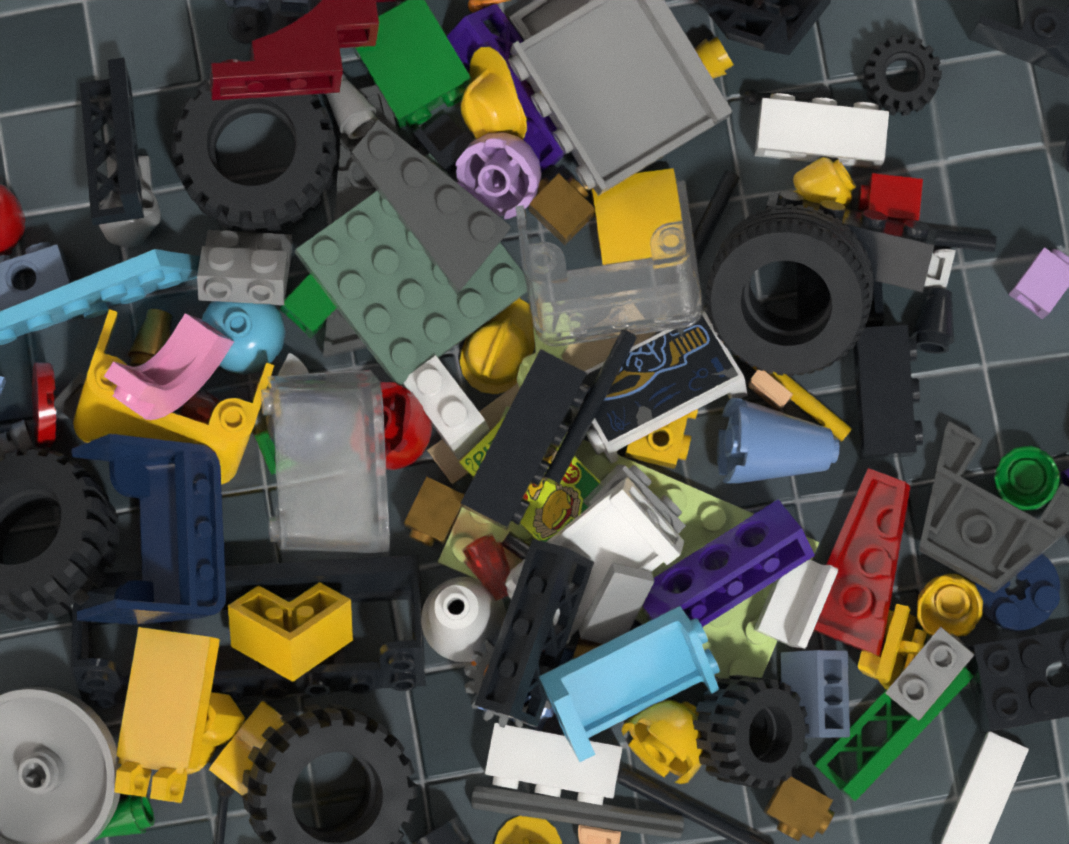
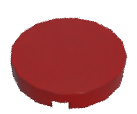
[32,363,56,448]

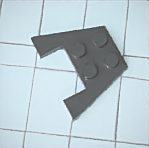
[919,421,1069,593]

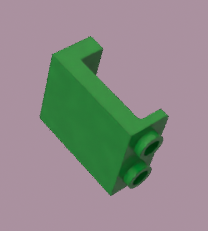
[351,0,472,128]

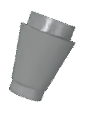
[326,74,378,139]

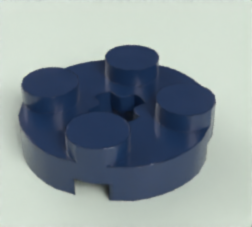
[974,554,1060,631]

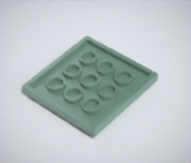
[295,153,534,386]

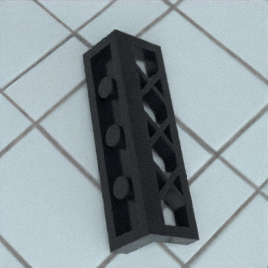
[80,57,144,226]
[475,539,594,727]

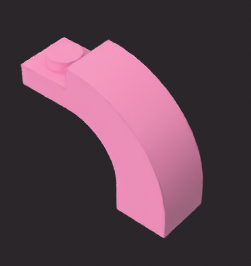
[104,314,234,420]

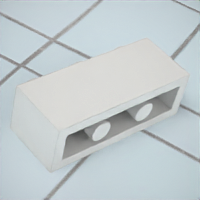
[755,93,889,169]
[485,723,623,805]

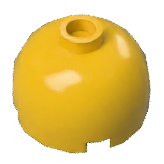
[621,699,703,784]

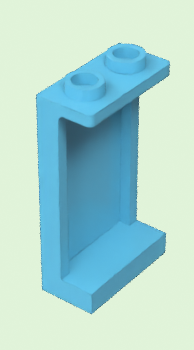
[539,606,720,762]

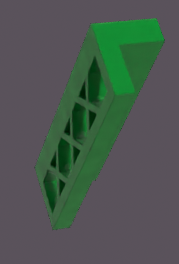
[814,667,974,801]

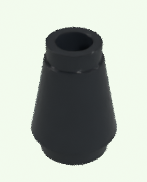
[912,288,955,354]

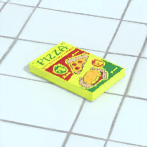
[459,417,600,542]

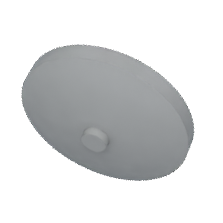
[0,686,121,844]

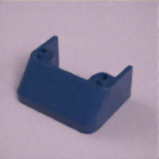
[72,434,226,625]

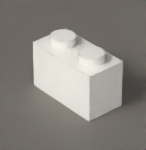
[403,355,490,459]

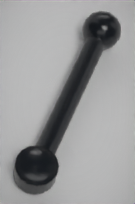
[744,86,831,105]
[215,781,234,844]

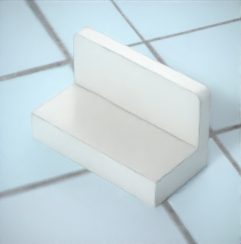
[754,559,838,649]

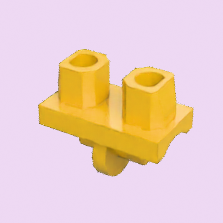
[858,604,927,690]

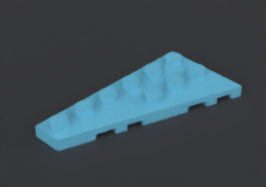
[0,249,200,345]

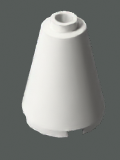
[421,577,507,662]

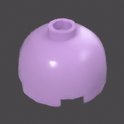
[456,132,541,219]

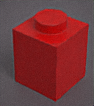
[858,173,923,223]

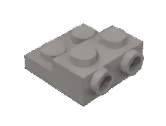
[197,230,292,305]

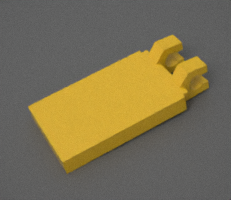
[114,627,220,803]

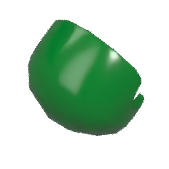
[994,446,1060,511]

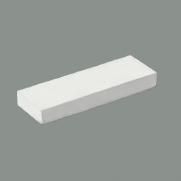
[939,732,1029,844]

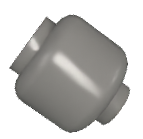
[99,186,161,248]

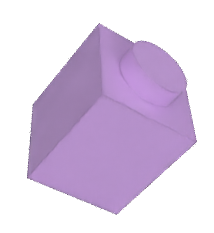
[1008,247,1069,319]

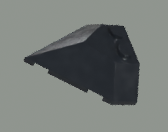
[698,0,831,55]

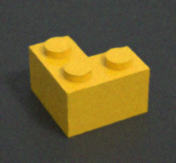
[228,582,353,682]

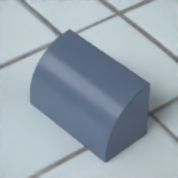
[781,650,850,738]

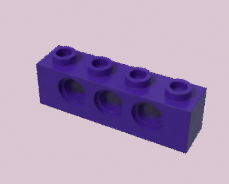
[641,499,815,627]

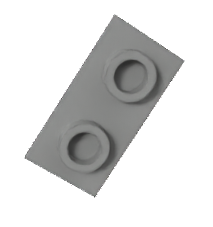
[885,627,975,721]

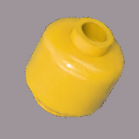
[793,157,856,206]

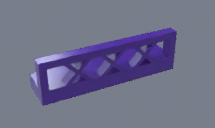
[446,4,566,173]

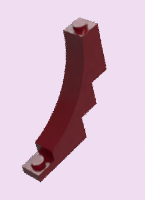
[210,0,405,101]

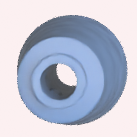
[717,398,839,484]

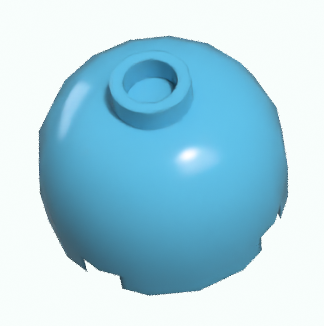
[202,301,286,375]

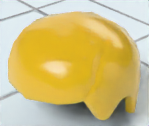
[917,574,983,637]

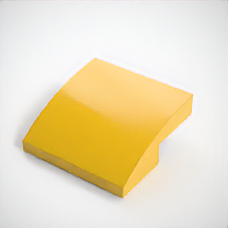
[591,168,686,268]

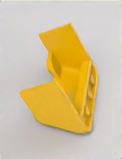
[73,309,274,485]

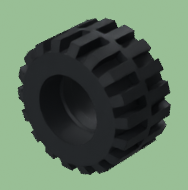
[693,675,809,789]

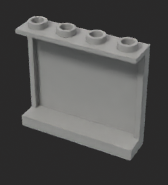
[508,0,733,196]

